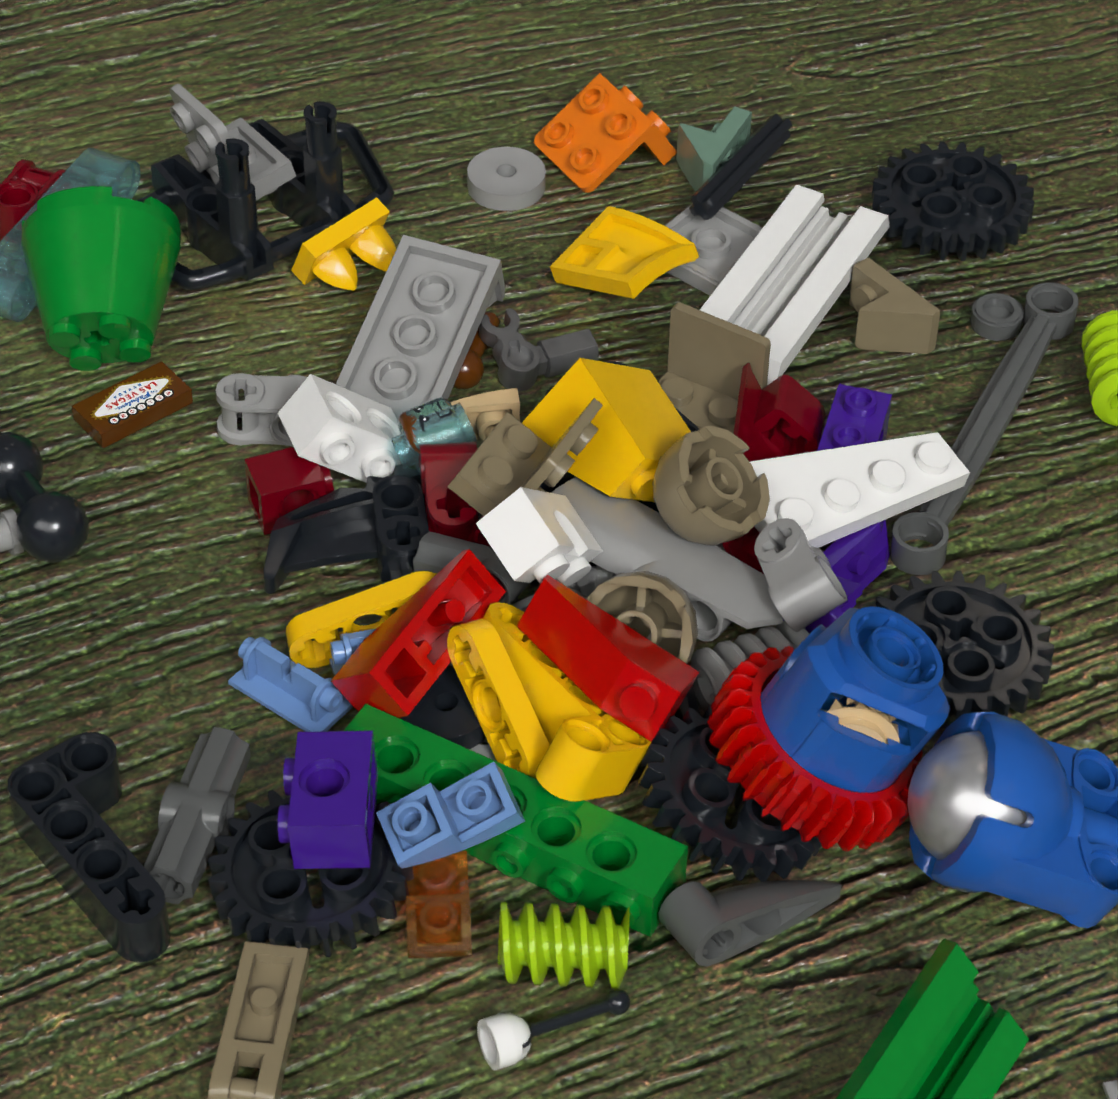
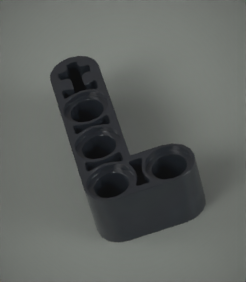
[7,732,170,962]

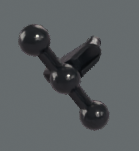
[0,431,89,563]

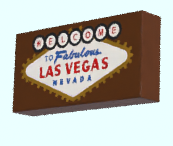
[72,361,193,448]

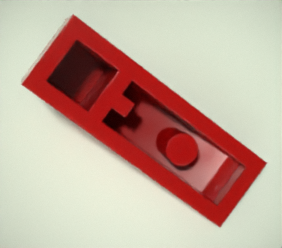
[331,549,506,718]
[517,575,700,742]

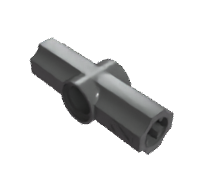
[144,727,251,905]

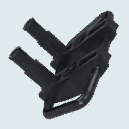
[137,101,394,290]

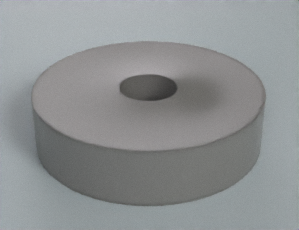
[467,147,546,211]

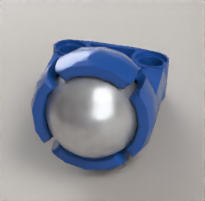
[908,712,1118,928]

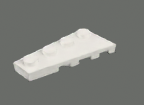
[750,432,970,548]

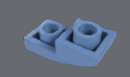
[376,762,525,869]

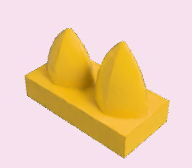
[291,197,396,291]

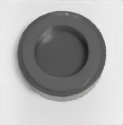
[970,293,1024,341]

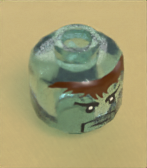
[391,397,478,475]

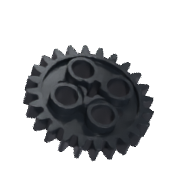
[871,141,1035,261]
[875,571,1054,723]
[638,705,822,882]
[208,790,414,958]

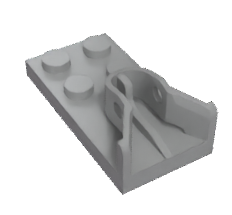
[336,235,505,437]

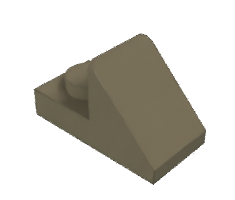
[849,257,941,354]

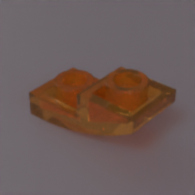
[406,851,472,959]

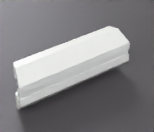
[700,184,890,385]

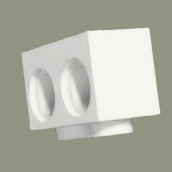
[278,374,413,483]

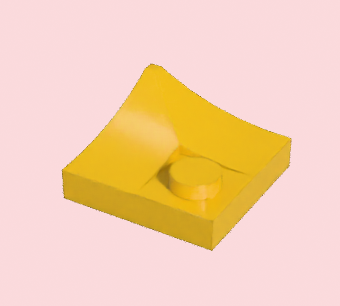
[550,206,699,299]

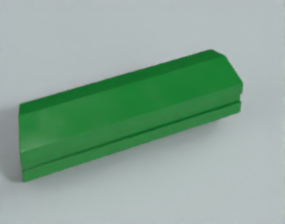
[836,938,1029,1099]

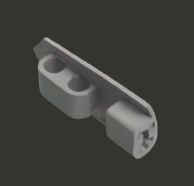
[551,477,783,641]

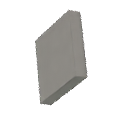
[664,203,762,296]

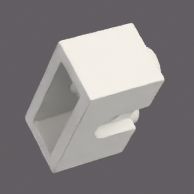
[476,487,603,587]

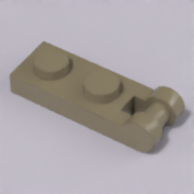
[208,941,310,1099]

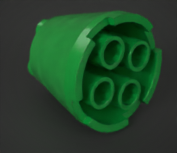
[21,186,181,371]

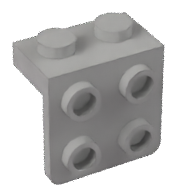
[169,83,296,201]

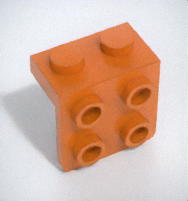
[534,73,677,193]

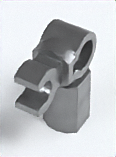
[479,308,599,392]

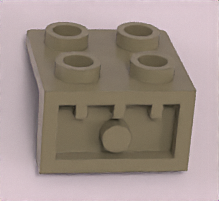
[658,302,771,434]
[448,398,603,516]

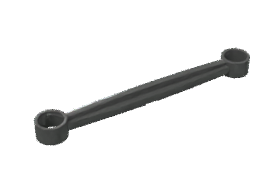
[890,282,1078,575]

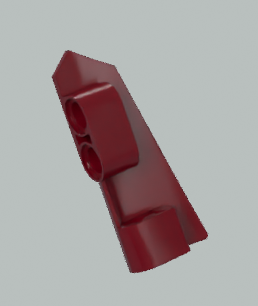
[722,362,826,574]

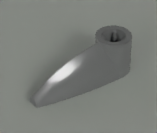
[659,880,842,967]

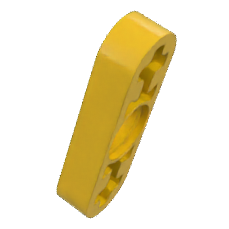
[286,571,436,668]
[447,618,550,779]

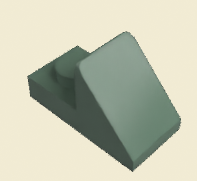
[676,106,752,192]

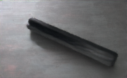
[689,114,792,220]

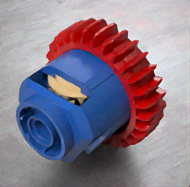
[707,607,950,852]

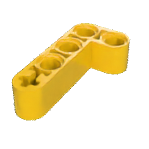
[483,602,651,802]

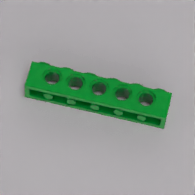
[344,704,688,937]

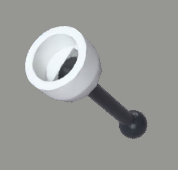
[477,989,630,1071]

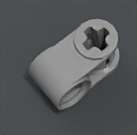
[215,373,307,447]
[754,518,848,632]

